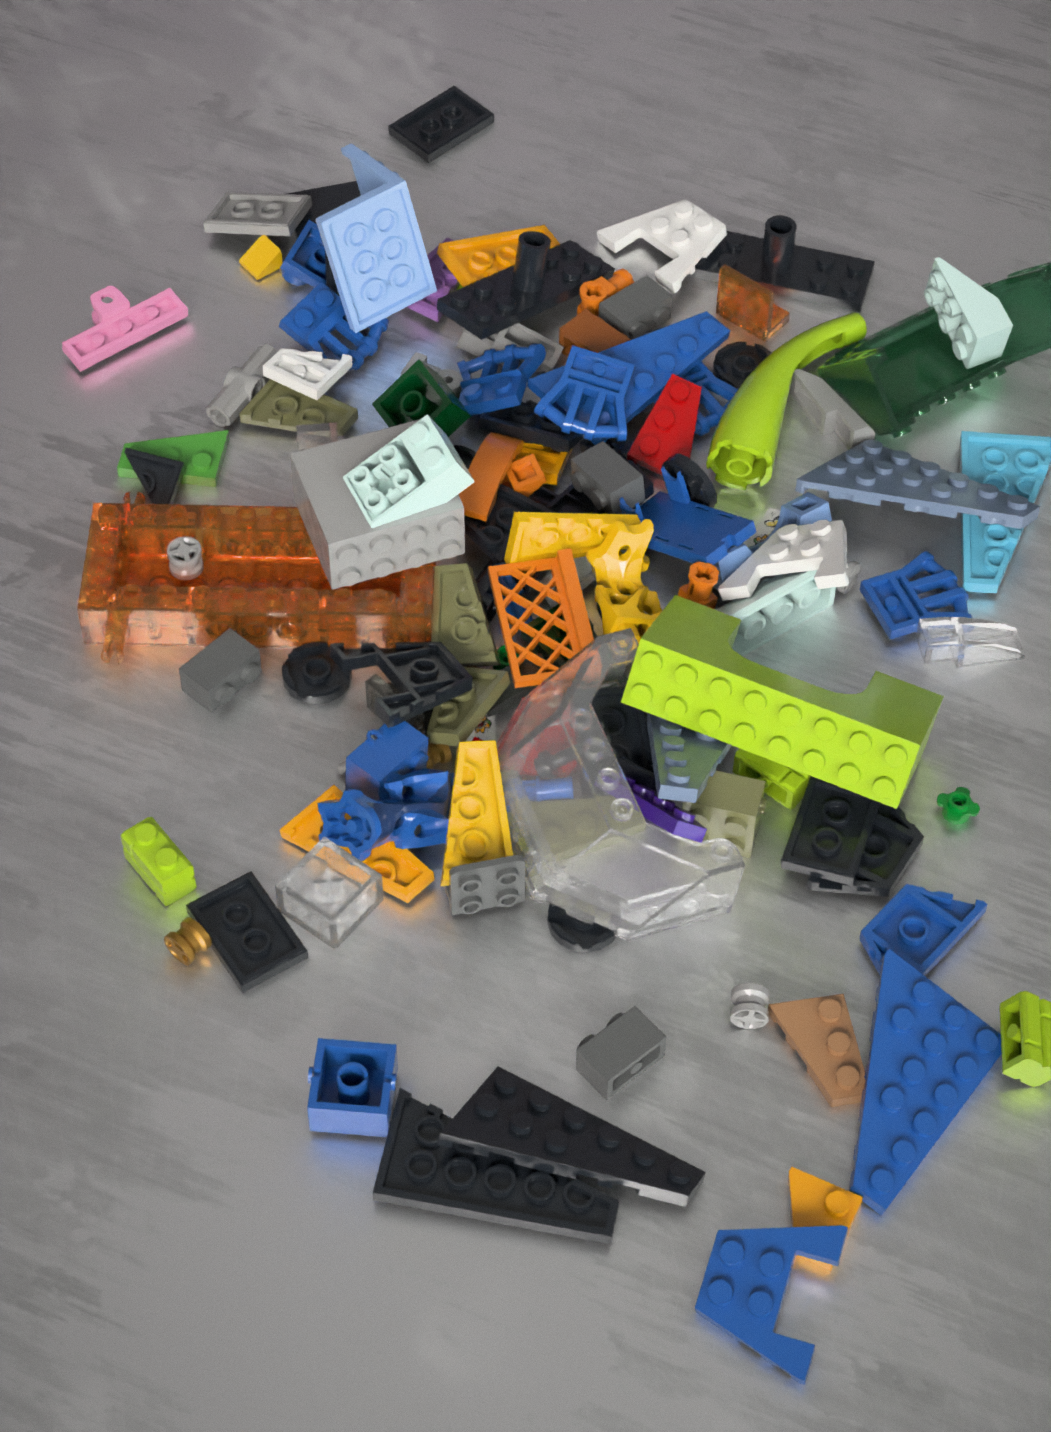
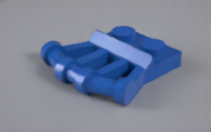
[279,281,389,371]
[457,344,546,416]
[534,345,635,441]
[653,361,738,436]
[859,551,973,640]

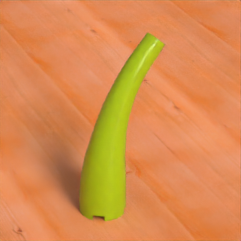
[706,312,867,490]

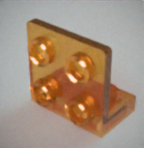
[716,264,790,342]

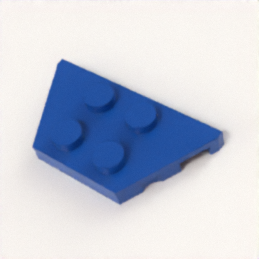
[859,884,988,976]

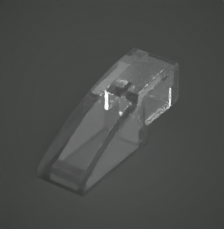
[916,617,1025,668]

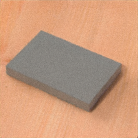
[203,192,312,236]

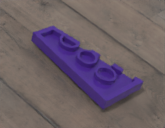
[594,772,707,843]

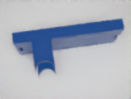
[619,466,756,566]

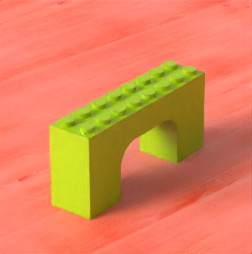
[621,595,944,809]

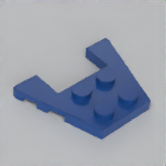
[695,1225,848,1385]

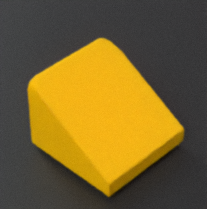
[239,235,283,280]

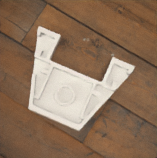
[597,199,727,293]
[718,520,849,601]

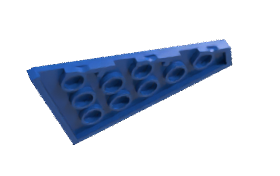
[849,949,1002,1215]

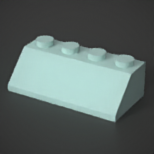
[715,570,836,656]

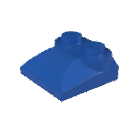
[280,220,326,287]

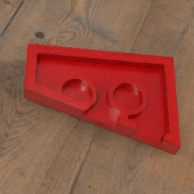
[627,374,702,476]

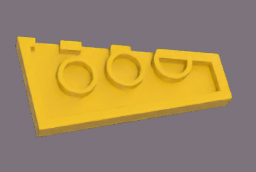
[504,512,641,564]
[440,740,513,886]

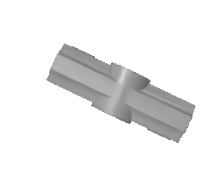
[206,344,278,428]

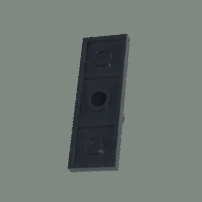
[687,215,875,313]
[436,231,615,340]

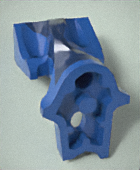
[317,768,454,862]

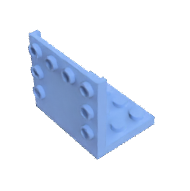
[316,143,437,333]

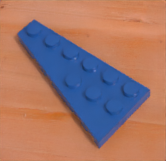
[527,311,730,445]

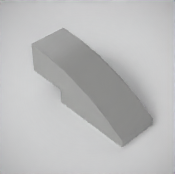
[456,323,564,372]
[790,369,877,450]

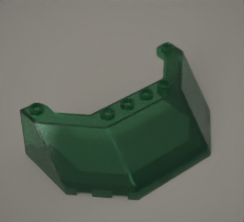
[816,261,1051,438]

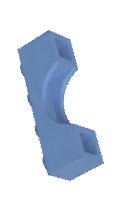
[713,492,832,590]

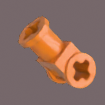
[577,268,634,317]
[678,562,719,609]

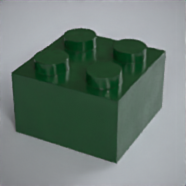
[372,359,471,437]

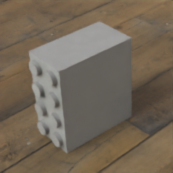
[290,420,465,590]

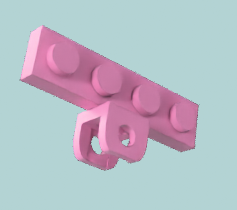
[62,286,188,372]

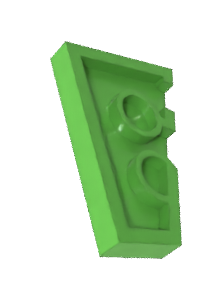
[117,430,230,487]

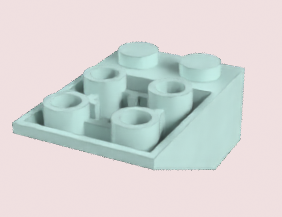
[924,257,1013,369]
[343,414,475,528]

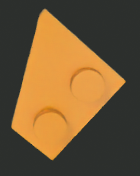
[788,1166,863,1271]

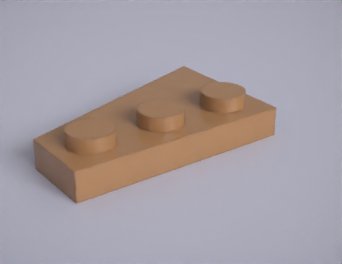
[768,994,866,1107]

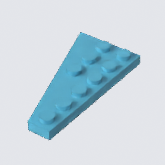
[960,431,1051,593]

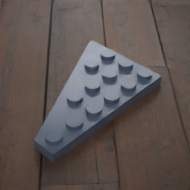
[795,440,1040,529]

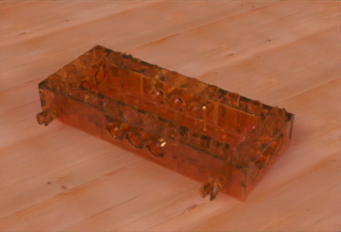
[77,492,437,664]

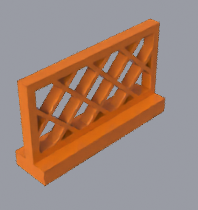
[488,548,600,688]

